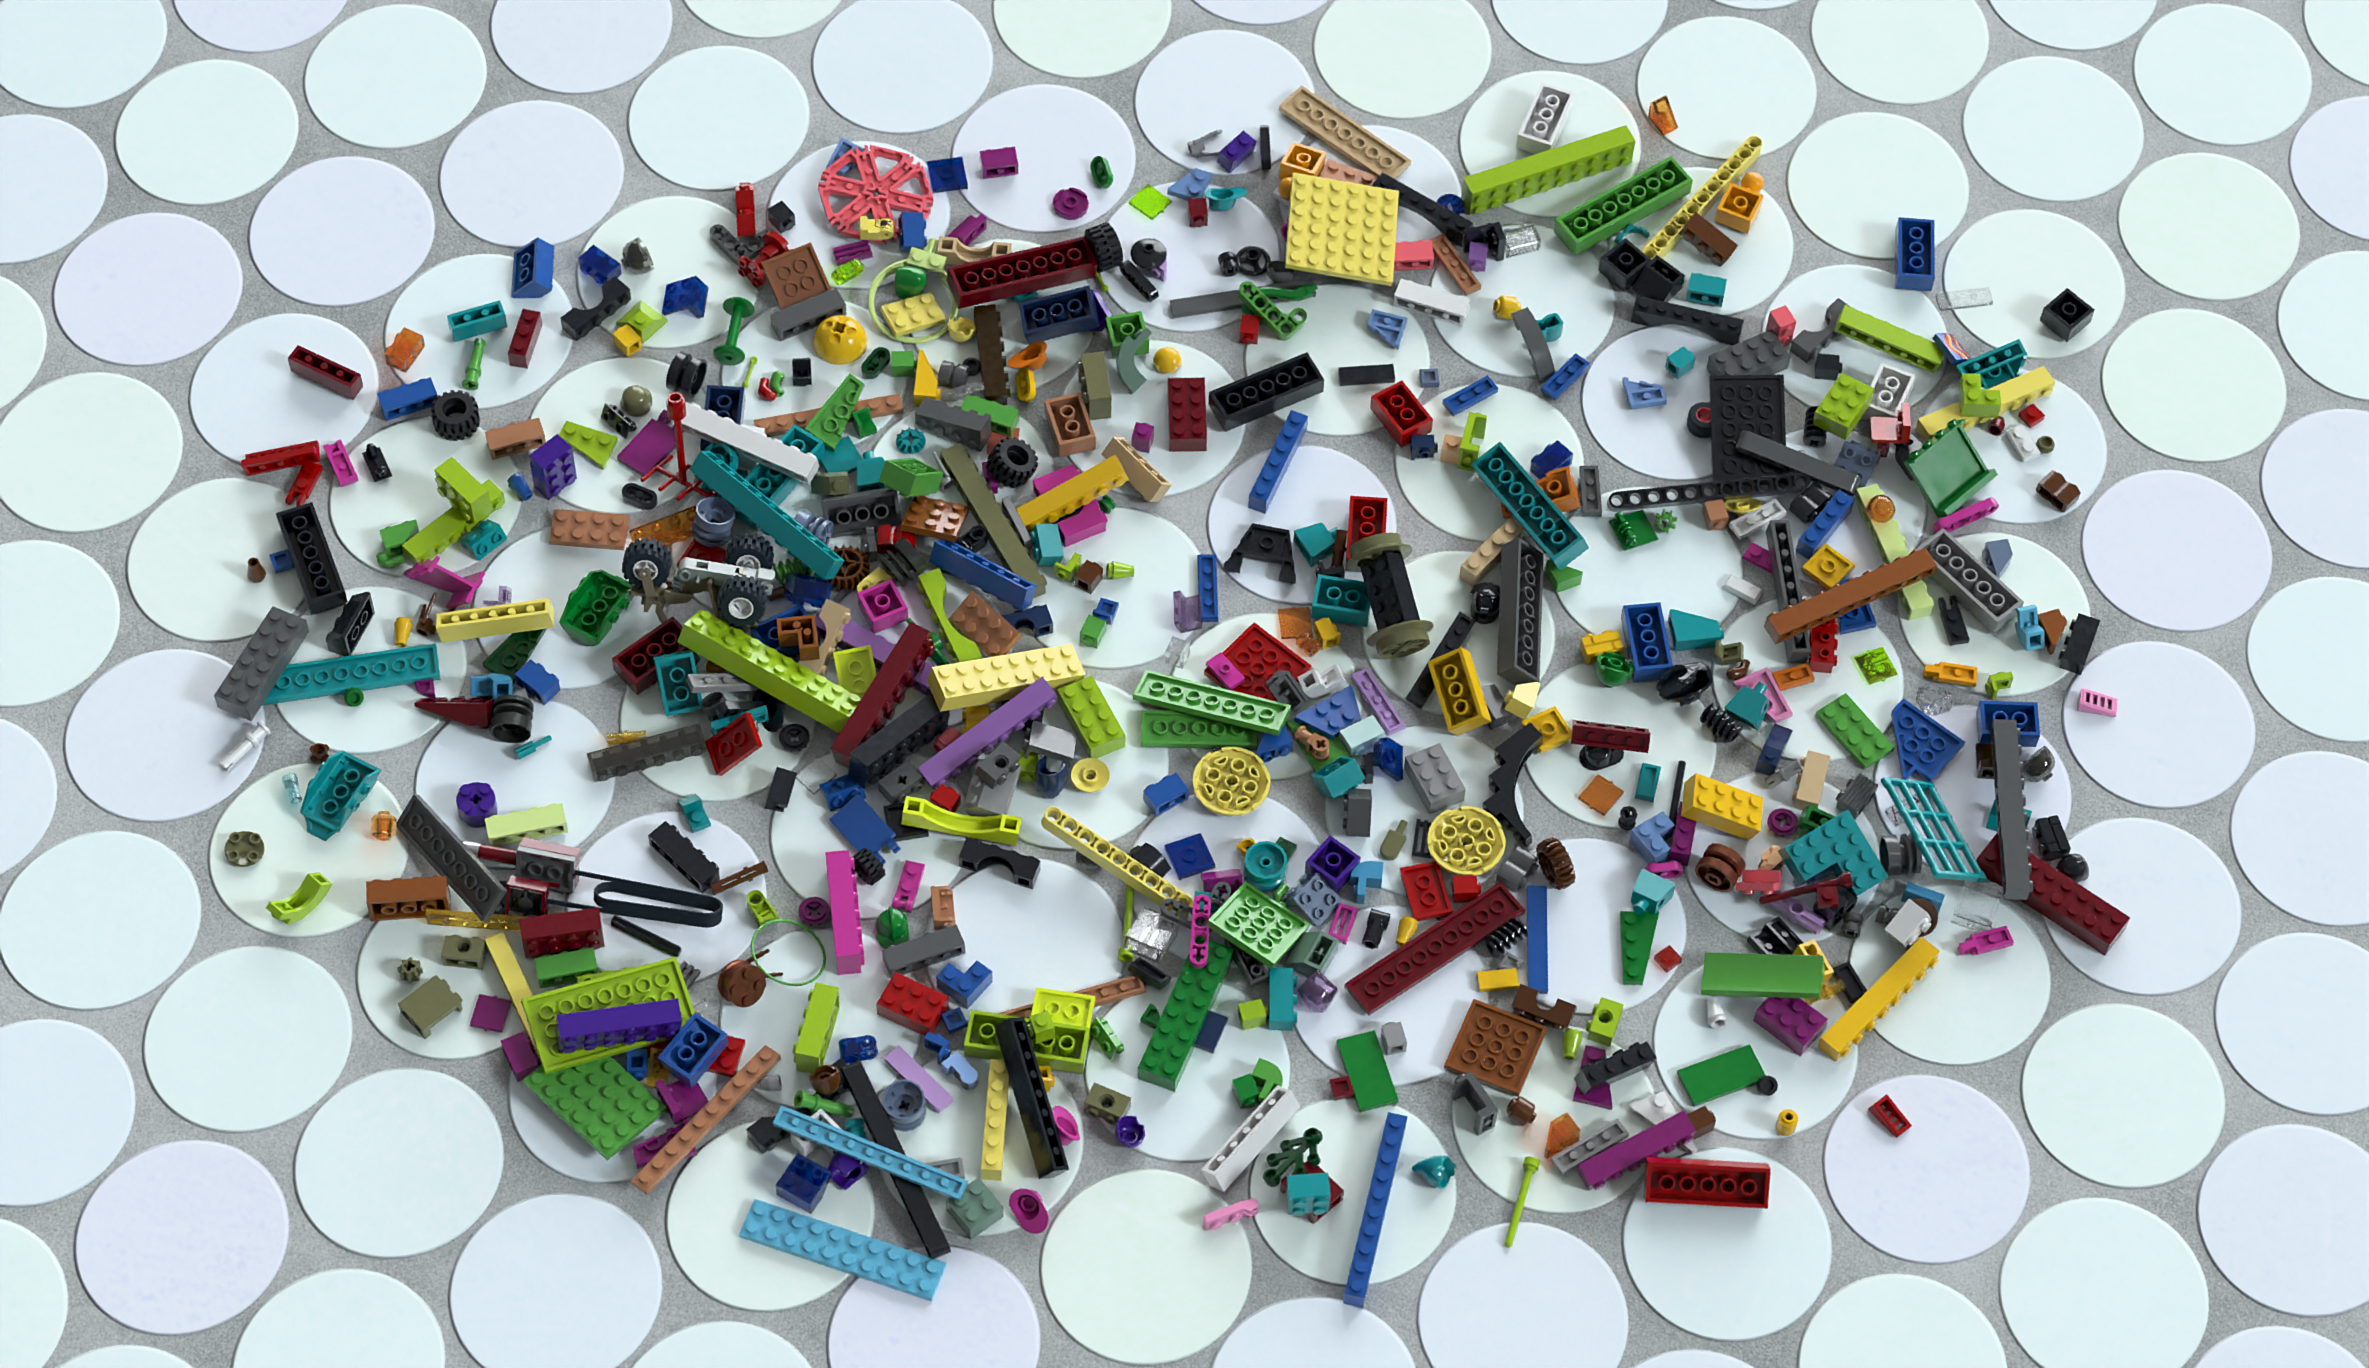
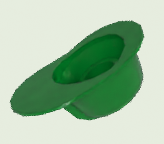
[876,906,909,949]

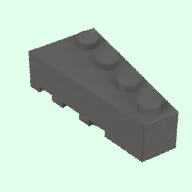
[915,397,991,452]

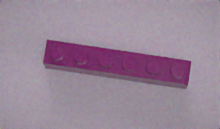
[1576,1110,1696,1191]

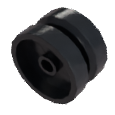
[666,351,707,398]

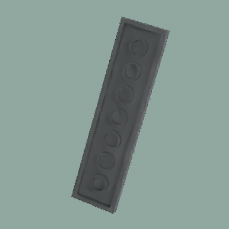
[395,794,507,922]

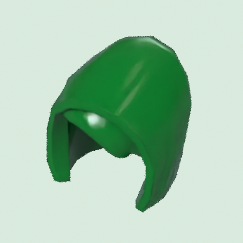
[895,266,927,299]

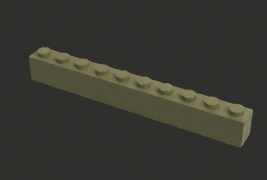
[940,443,1047,599]

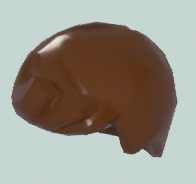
[809,1065,840,1095]

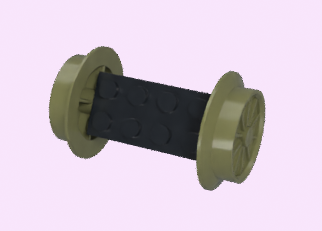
[1345,533,1433,659]

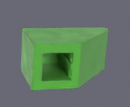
[379,519,419,558]

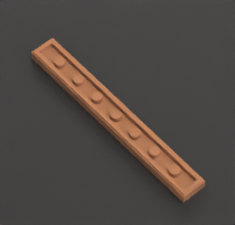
[997,975,1146,1018]

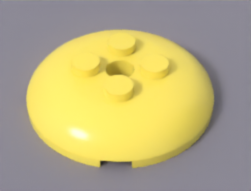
[1193,747,1271,817]
[1427,806,1506,876]

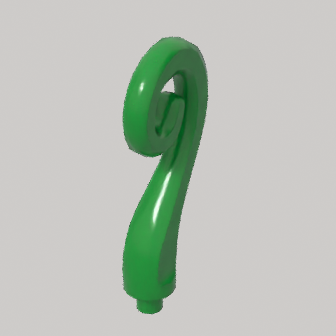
[1242,283,1318,325]

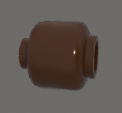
[1506,1096,1537,1126]

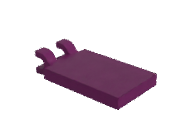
[617,409,685,476]

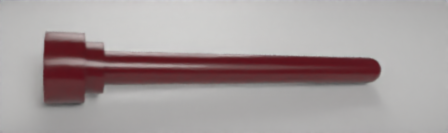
[1759,871,1853,904]

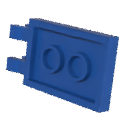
[829,794,901,865]

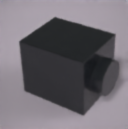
[767,201,796,234]
[1815,353,1843,381]

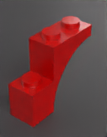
[735,182,756,236]

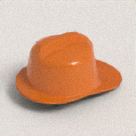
[1008,341,1047,371]

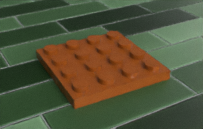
[1444,999,1548,1097]

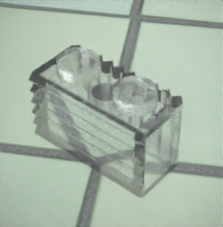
[1503,224,1541,258]

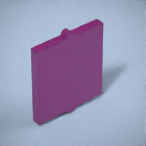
[470,994,511,1033]

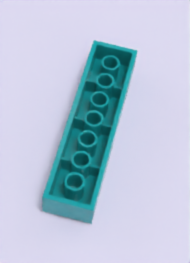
[1471,442,1589,571]

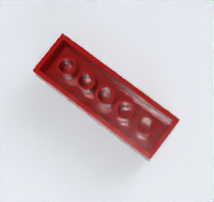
[1643,1157,1771,1209]

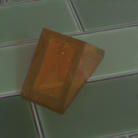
[1648,95,1678,135]

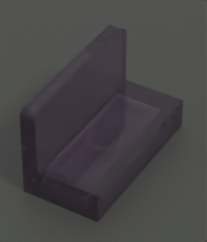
[483,586,512,606]
[1173,590,1202,633]

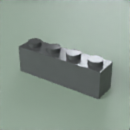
[770,288,847,342]
[882,924,966,978]

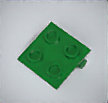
[1609,510,1658,551]

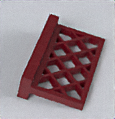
[1571,719,1651,753]

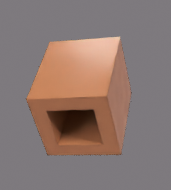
[1702,499,1729,531]

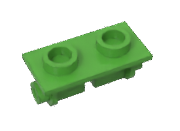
[1090,1017,1124,1060]

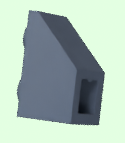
[1982,539,2013,579]

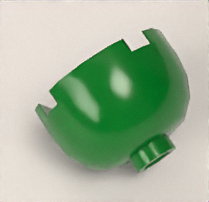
[1594,652,1634,688]

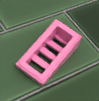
[2077,688,2118,717]

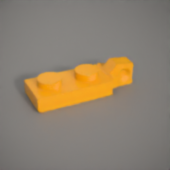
[1923,662,1978,687]

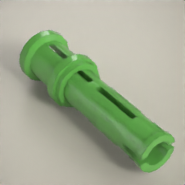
[462,338,486,390]
[794,1090,854,1118]

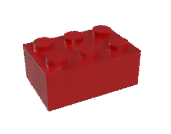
[1370,380,1433,447]
[876,972,949,1036]

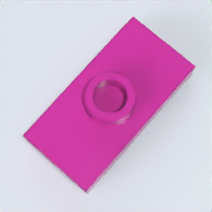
[1206,652,1245,690]

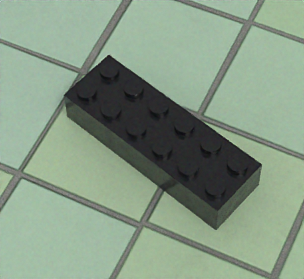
[1208,352,1324,432]
[276,502,348,615]
[848,692,950,789]

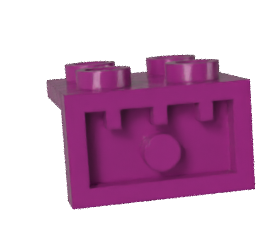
[655,1079,709,1125]

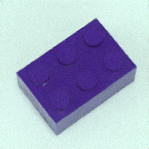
[529,434,577,500]

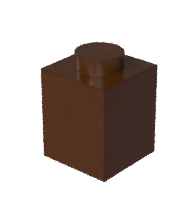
[1075,560,1103,594]
[1687,1106,1716,1140]

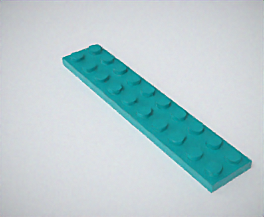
[262,643,441,706]

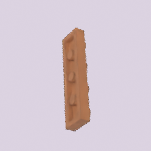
[1428,234,1481,296]

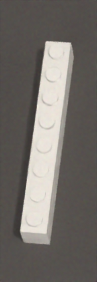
[681,402,819,485]

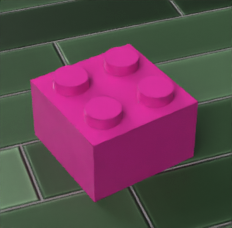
[857,579,908,634]

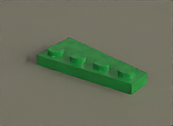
[1619,911,1659,985]

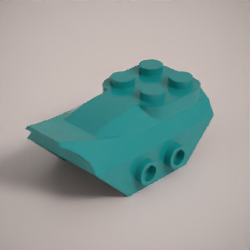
[300,750,382,841]

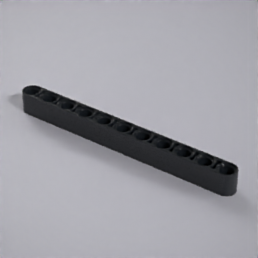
[1607,473,1810,512]
[840,1060,951,1260]

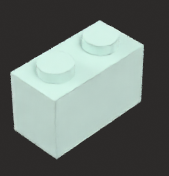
[1339,715,1385,758]

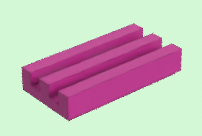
[1328,903,1358,945]

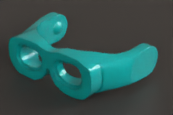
[1614,223,1650,244]

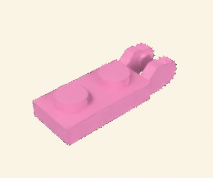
[1203,1198,1259,1231]

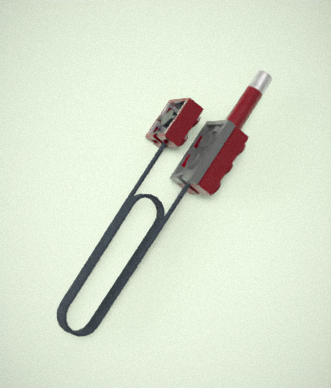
[463,837,723,928]

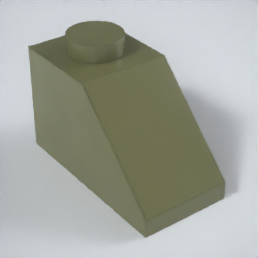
[811,471,849,495]

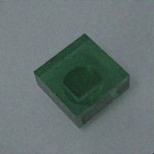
[1276,837,1297,863]

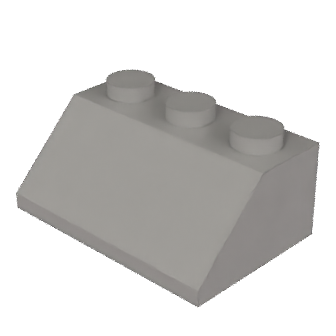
[962,759,1021,817]

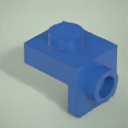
[1092,598,1119,625]
[924,1032,952,1065]

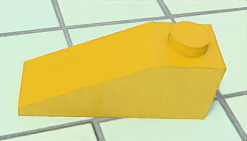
[914,349,941,406]

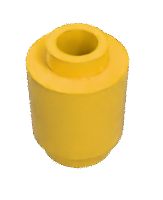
[1776,1109,1798,1136]

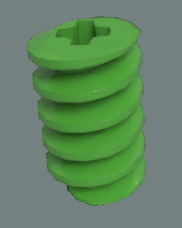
[772,557,813,585]

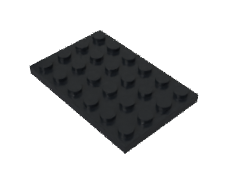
[1709,375,1787,485]

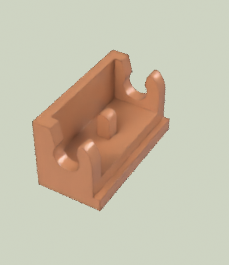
[930,886,956,930]

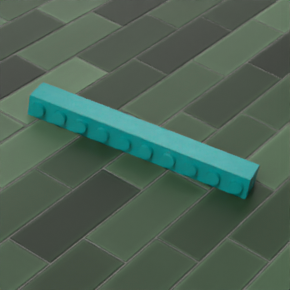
[689,451,845,580]

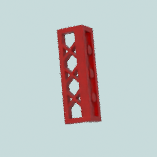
[241,440,320,476]

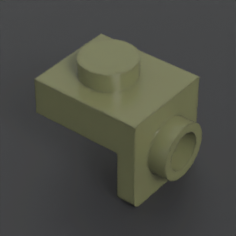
[1713,640,1744,666]

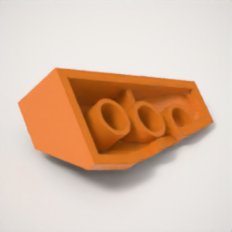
[1500,466,1580,519]

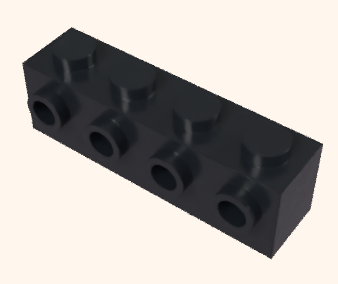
[1574,1041,1657,1096]

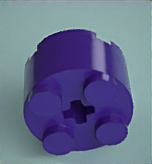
[456,782,498,828]

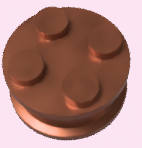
[718,959,766,1008]

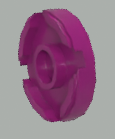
[1053,188,1089,220]

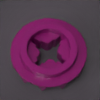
[1767,808,1798,838]
[798,897,830,927]

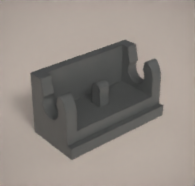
[1265,670,1309,712]
[1481,684,1513,730]

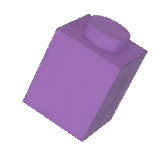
[1467,242,1488,272]

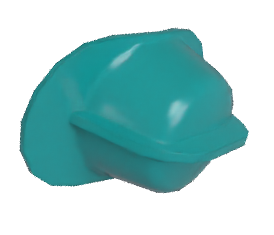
[1204,187,1248,211]

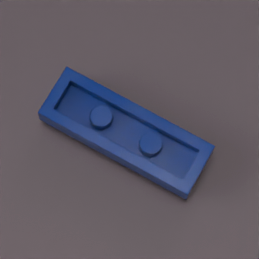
[1541,353,1590,401]
[1442,375,1498,416]

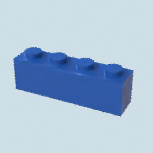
[1795,490,1855,560]

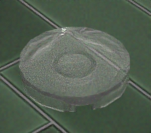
[948,382,984,399]

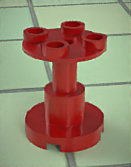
[737,231,792,288]

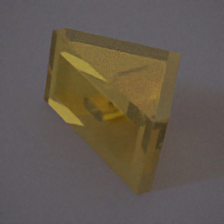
[646,1047,671,1088]

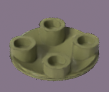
[224,831,264,867]

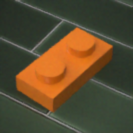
[1772,663,1815,691]

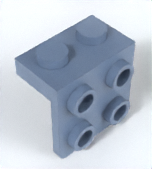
[1834,440,1881,488]
[1283,872,1341,926]

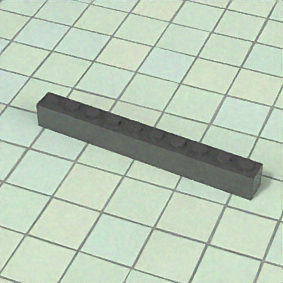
[1990,719,2033,900]

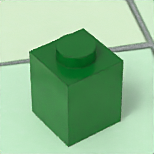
[1231,1073,1260,1109]

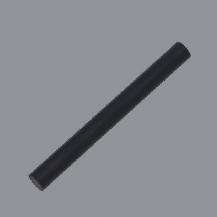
[1669,761,1686,829]

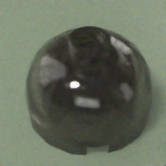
[621,237,654,274]
[2021,746,2055,782]

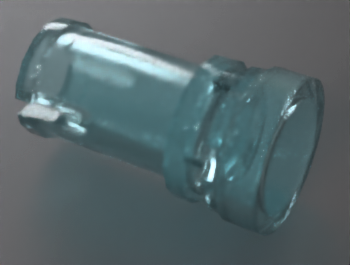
[282,773,302,804]

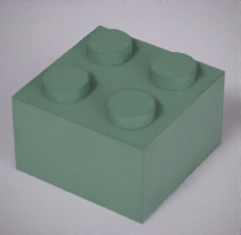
[946,1177,1004,1240]

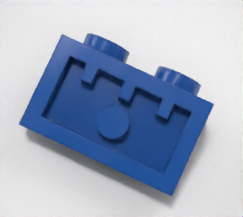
[819,774,866,811]

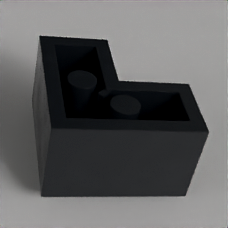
[1813,885,1858,931]

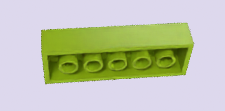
[964,1010,1090,1074]

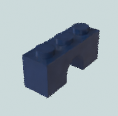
[1001,604,1053,643]

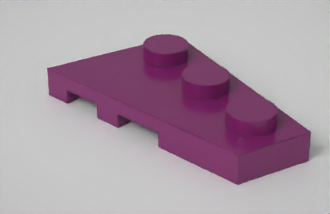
[1573,1045,1613,1110]

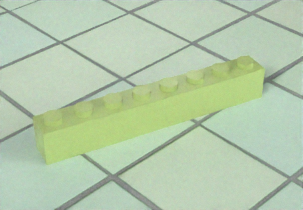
[1854,484,1934,621]

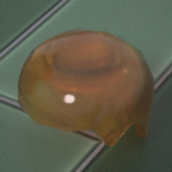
[1865,495,1895,523]

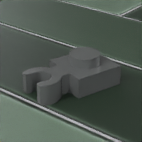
[864,526,877,562]

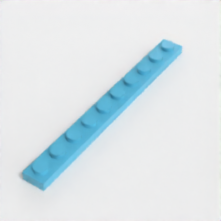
[773,1105,968,1201]

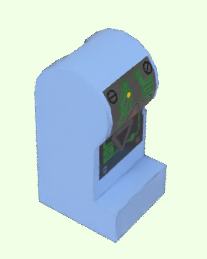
[941,1051,978,1090]

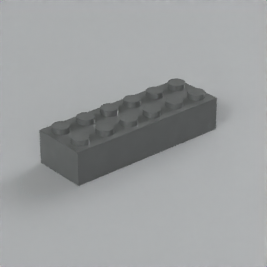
[214,606,309,721]

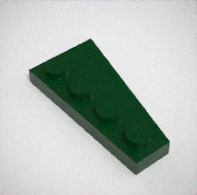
[482,629,547,686]

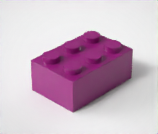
[1753,997,1828,1057]

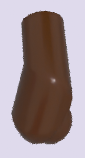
[1726,659,1750,680]

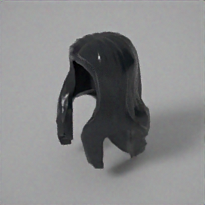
[1656,662,1713,707]

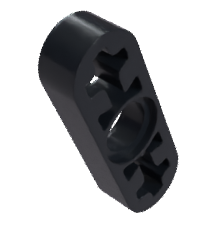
[1260,125,1271,170]
[1119,260,1159,302]
[715,701,764,719]

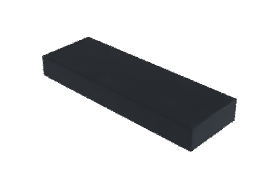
[1338,364,1395,386]

